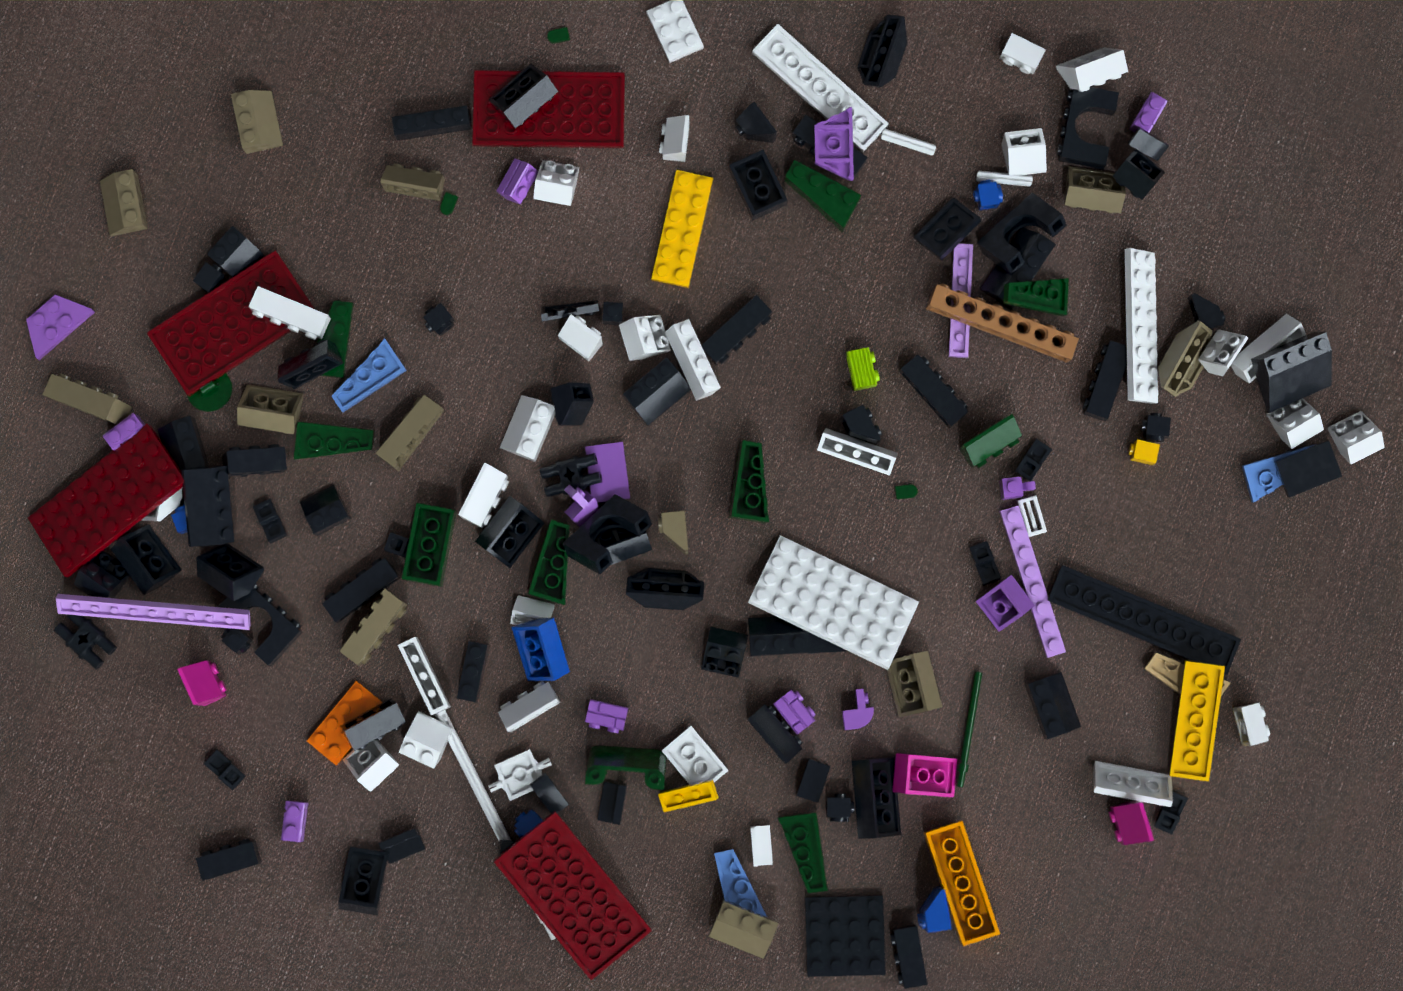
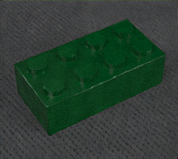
[402,503,457,587]

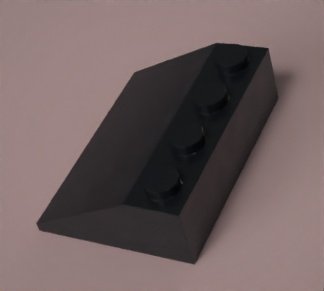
[1251,332,1332,413]

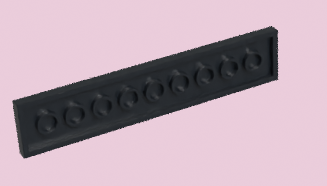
[1047,565,1241,675]

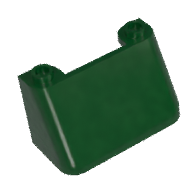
[585,745,666,790]

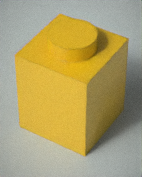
[1128,439,1160,465]

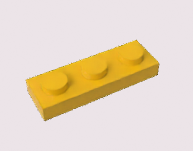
[658,779,719,812]

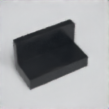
[796,759,830,803]
[598,782,627,825]
[379,828,425,864]

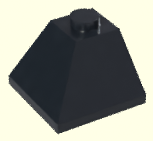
[735,102,777,143]

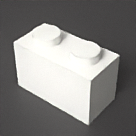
[1000,33,1046,74]

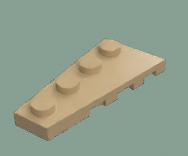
[1144,653,1230,696]

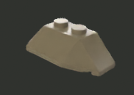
[1158,321,1212,397]

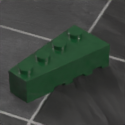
[785,160,861,233]
[728,440,769,524]
[527,520,570,605]

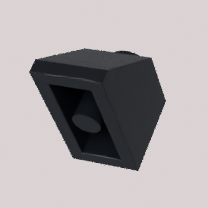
[1188,293,1225,330]

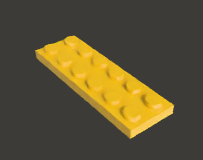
[651,170,713,288]
[1169,660,1225,782]

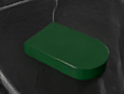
[547,27,570,44]
[440,192,459,215]
[895,485,918,500]

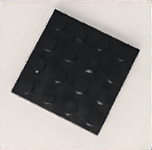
[805,895,886,977]

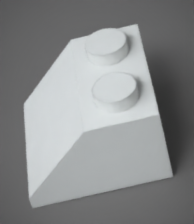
[659,115,689,162]
[1233,703,1270,746]
[399,711,454,769]
[343,740,399,792]

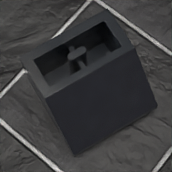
[550,382,594,426]
[840,405,882,445]
[73,550,130,598]
[701,627,748,678]

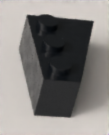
[222,444,287,479]

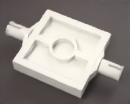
[488,749,552,801]

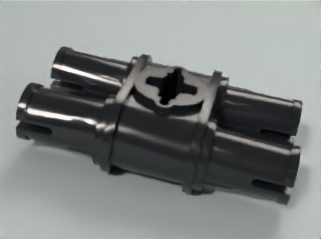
[539,453,603,497]
[54,615,117,670]

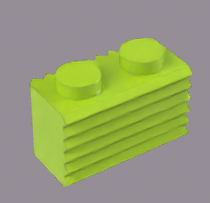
[846,347,880,391]

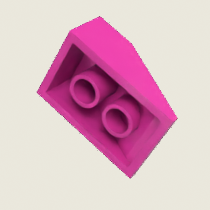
[177,660,227,706]
[893,753,957,798]
[1108,800,1154,845]

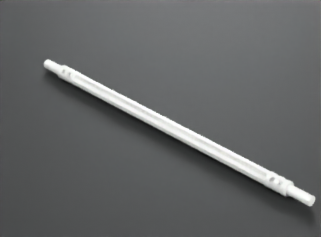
[429,697,556,941]

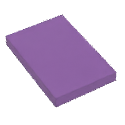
[585,442,630,503]

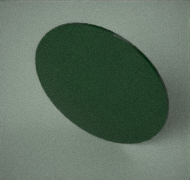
[187,373,232,412]

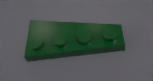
[1003,278,1069,316]
[316,301,354,378]
[294,422,375,460]
[778,812,828,893]

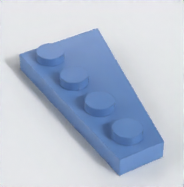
[332,338,407,412]
[1242,444,1317,503]
[714,849,767,917]

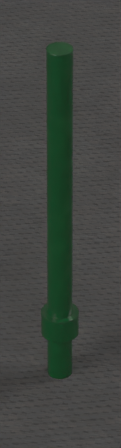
[956,672,982,787]

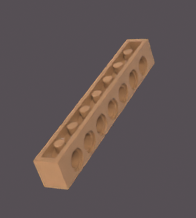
[926,284,1079,363]

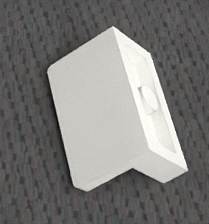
[510,595,555,625]
[750,825,773,867]

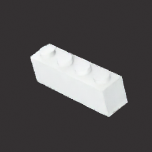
[249,286,331,340]
[1231,314,1306,384]
[665,319,721,401]
[817,428,898,476]
[398,637,451,716]

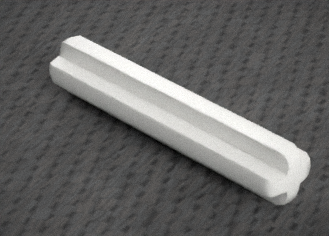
[881,129,936,155]
[976,171,1033,186]

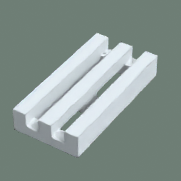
[1017,495,1047,537]

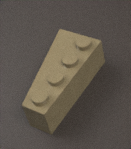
[42,373,133,425]
[375,395,444,472]
[340,588,407,666]

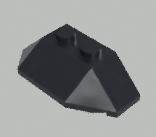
[857,14,907,88]
[626,568,705,610]

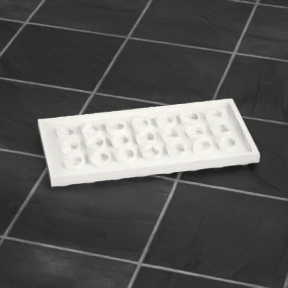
[748,535,919,670]

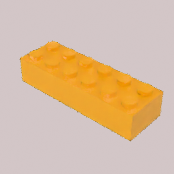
[923,820,1000,946]

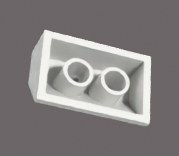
[1056,48,1128,92]
[500,395,555,462]
[458,463,509,528]
[498,681,561,732]

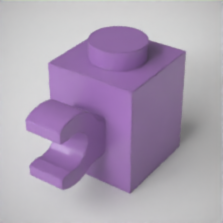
[999,477,1036,500]

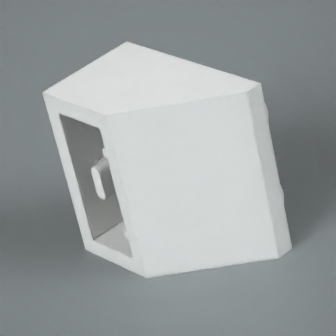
[1001,128,1046,177]
[533,160,579,206]
[558,314,603,361]
[619,315,671,361]
[1198,329,1248,376]
[1266,398,1324,449]
[1327,411,1384,464]

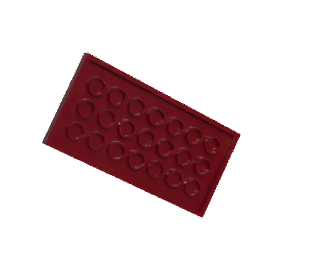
[472,71,625,148]
[147,250,314,397]
[28,424,184,578]
[493,811,652,980]

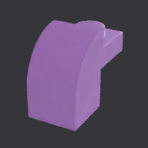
[564,485,598,527]
[842,689,874,730]

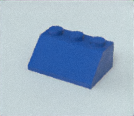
[512,618,570,681]
[917,886,952,933]

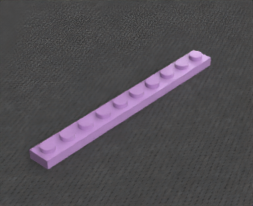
[56,594,251,630]

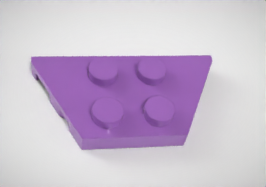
[814,107,854,181]
[26,295,95,360]

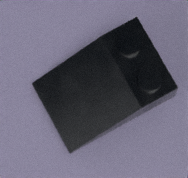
[338,846,389,915]

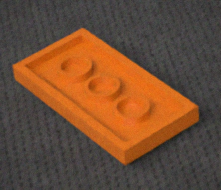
[307,681,383,766]

